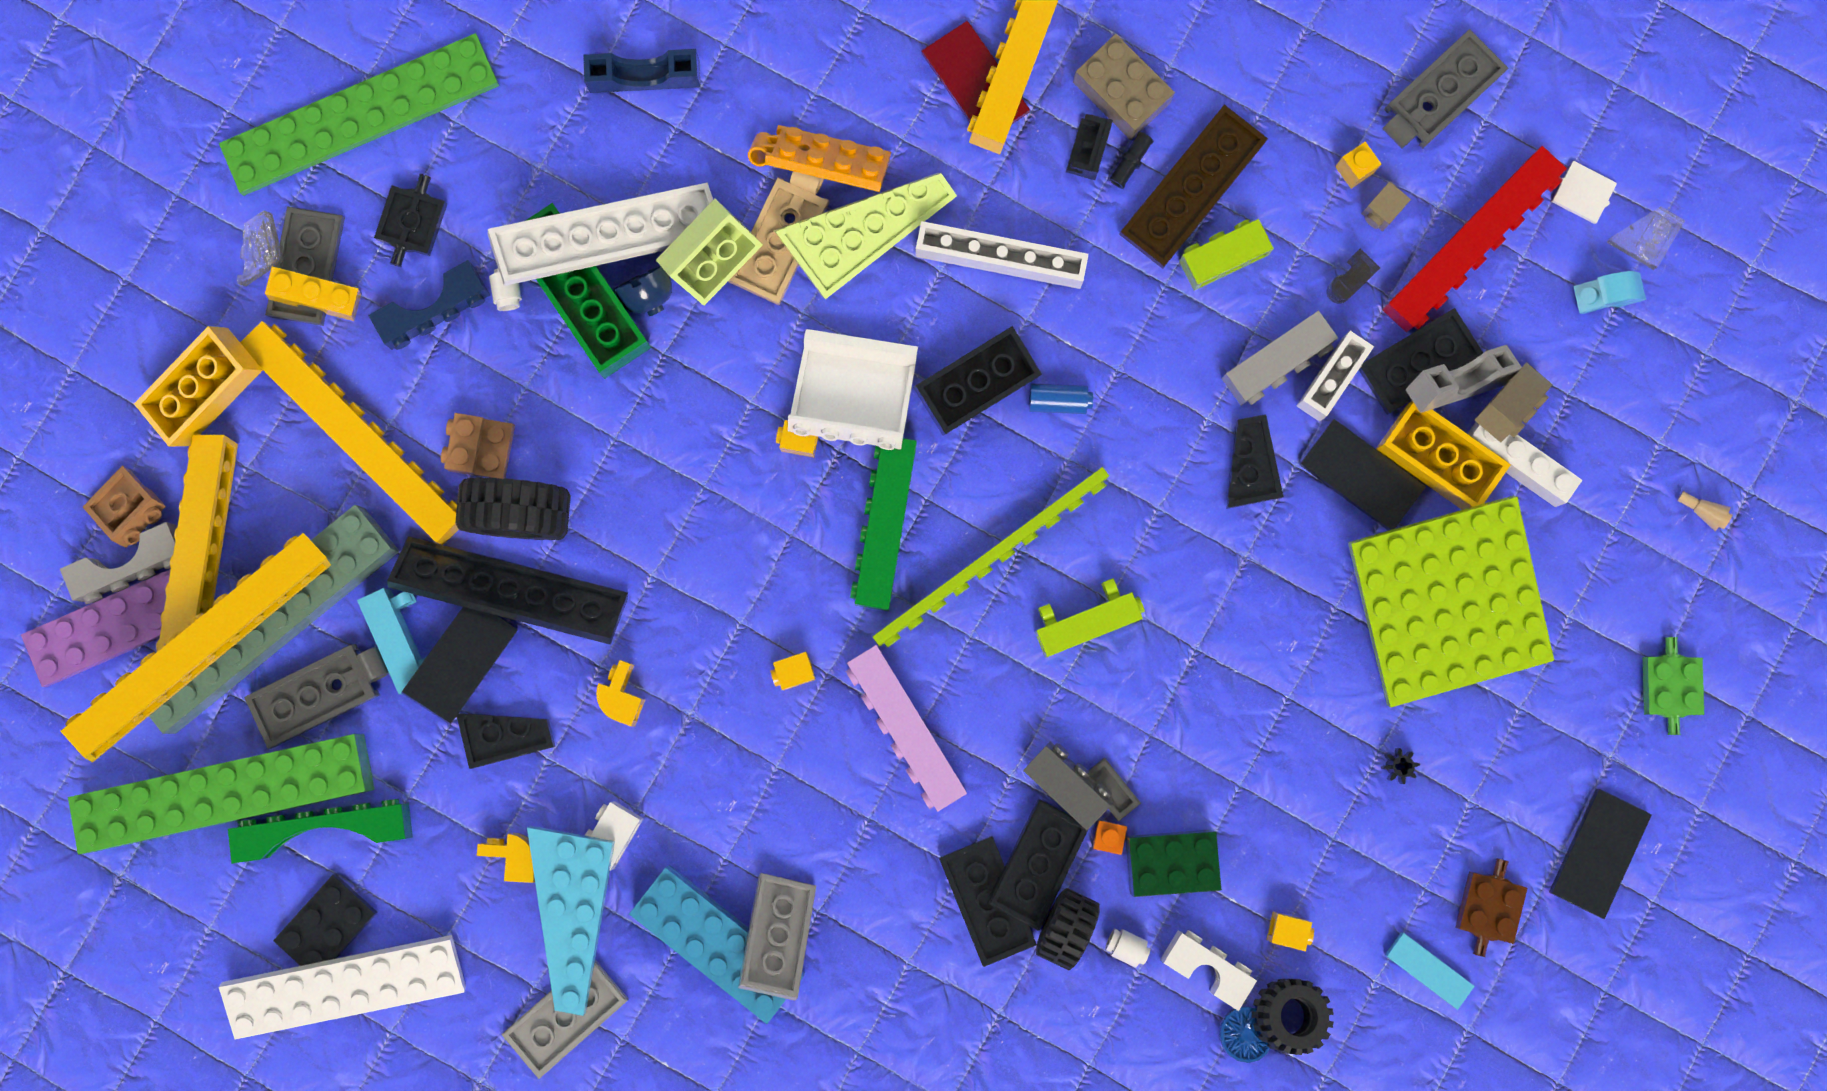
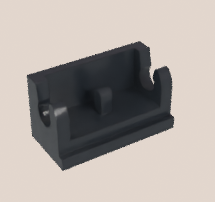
[1066,114,1113,180]

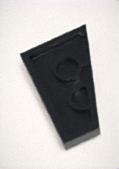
[1226,414,1284,509]
[457,713,555,769]

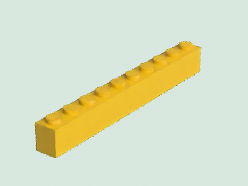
[240,321,459,545]
[60,533,331,763]

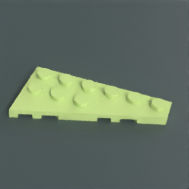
[774,173,957,299]

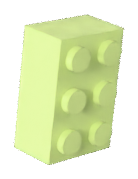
[656,198,763,306]

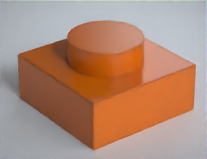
[1092,820,1127,855]

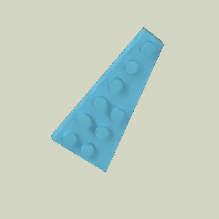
[527,826,615,1016]

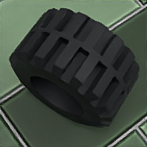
[1036,888,1100,971]
[1252,979,1334,1055]

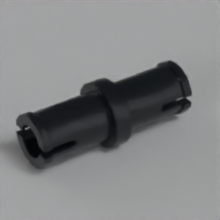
[1108,132,1154,189]

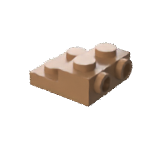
[441,413,515,479]
[83,465,166,548]

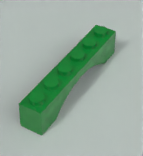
[228,799,413,864]

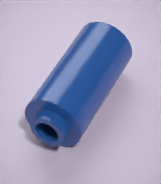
[1029,384,1093,414]

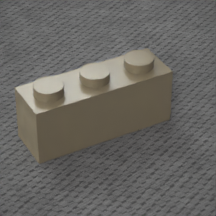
[1475,362,1553,443]

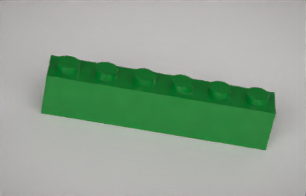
[850,439,917,611]

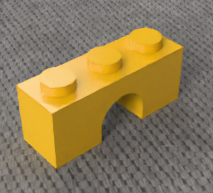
[265,266,361,321]

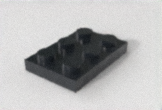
[273,874,378,966]

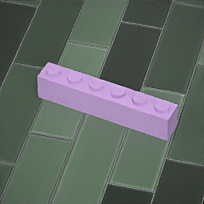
[846,645,967,812]

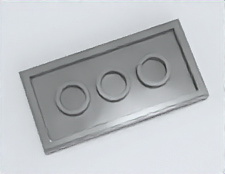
[738,873,816,1001]
[501,960,629,1079]

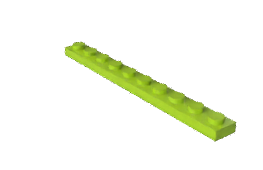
[873,467,1109,648]

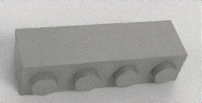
[1221,310,1338,406]

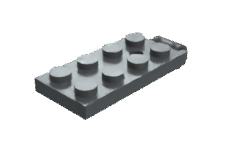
[1383,29,1509,149]
[244,644,389,749]

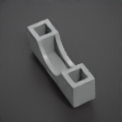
[1406,345,1522,413]
[60,522,178,604]

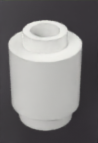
[489,269,522,311]
[1105,929,1151,968]

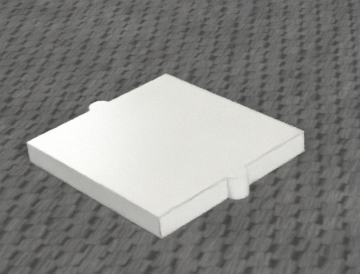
[1551,161,1617,224]

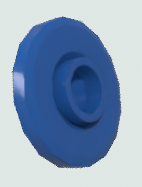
[1219,1007,1270,1063]

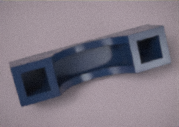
[583,49,701,93]
[368,260,490,350]

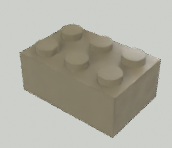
[1073,34,1175,140]

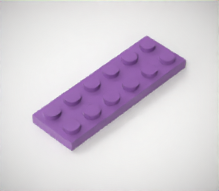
[21,569,171,687]

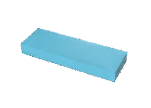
[1385,932,1475,1010]

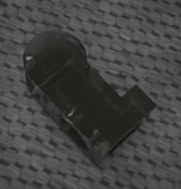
[1326,248,1380,304]

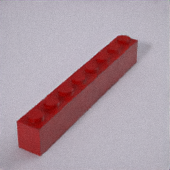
[1382,146,1567,333]

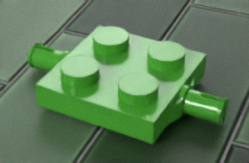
[1642,637,1704,735]

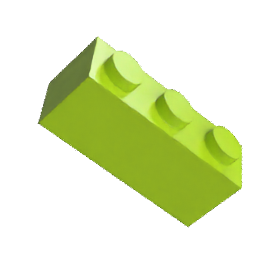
[1179,219,1274,291]

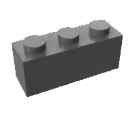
[1023,741,1114,831]

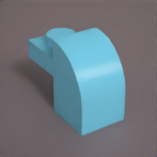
[1573,271,1646,314]

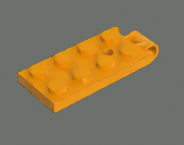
[748,125,891,192]

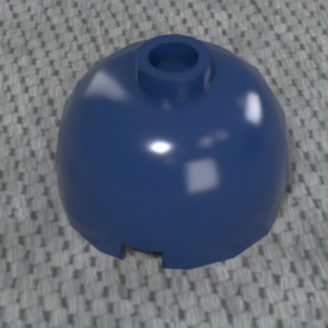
[614,266,672,317]

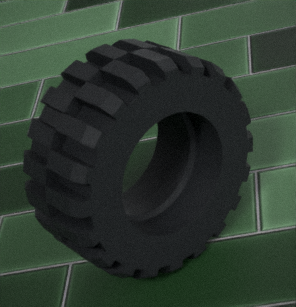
[455,477,571,540]

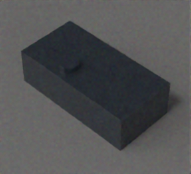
[913,326,1042,436]

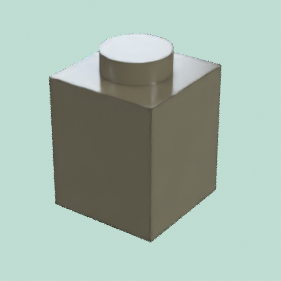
[1361,181,1411,231]

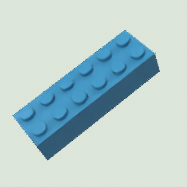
[629,865,805,1024]

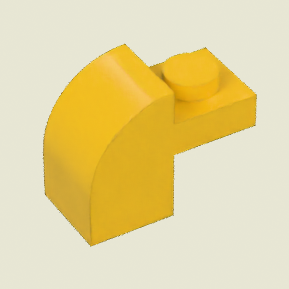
[596,660,645,727]
[477,832,535,883]

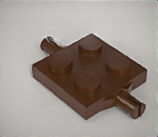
[1455,858,1528,957]

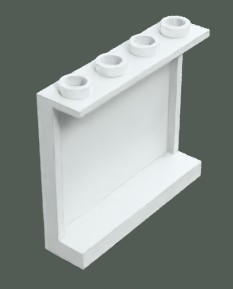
[788,329,918,450]

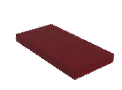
[922,21,1030,124]

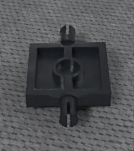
[374,174,447,267]

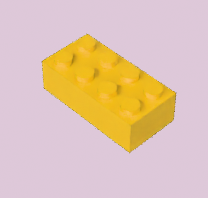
[134,326,263,447]
[1376,401,1511,510]

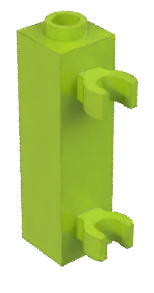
[1035,578,1145,658]

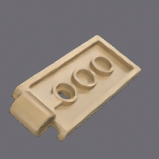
[728,171,829,306]

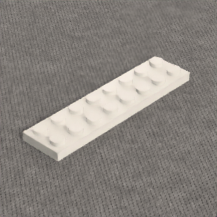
[487,183,713,286]
[219,935,466,1039]

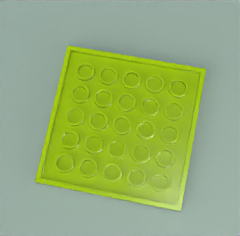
[1348,496,1554,708]

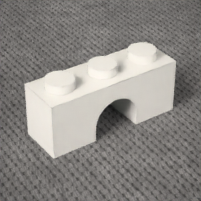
[1160,930,1257,1011]

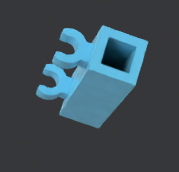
[357,588,426,695]

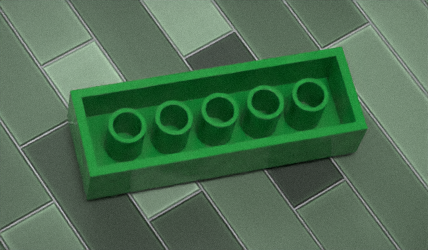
[525,203,651,379]

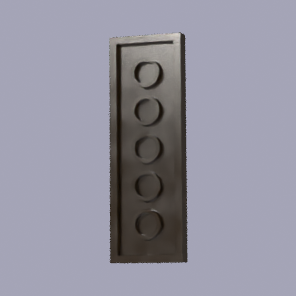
[1119,104,1268,269]

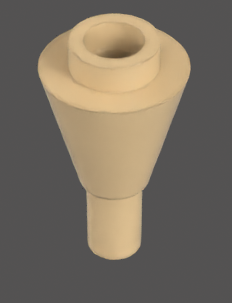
[1677,491,1733,531]

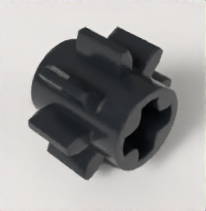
[1381,748,1420,784]

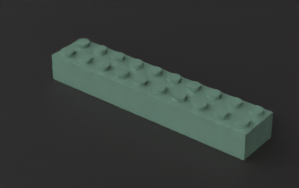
[149,505,400,734]

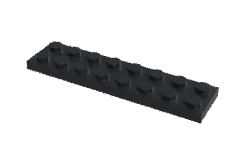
[387,536,628,645]

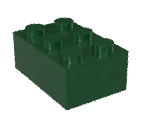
[1125,830,1222,897]

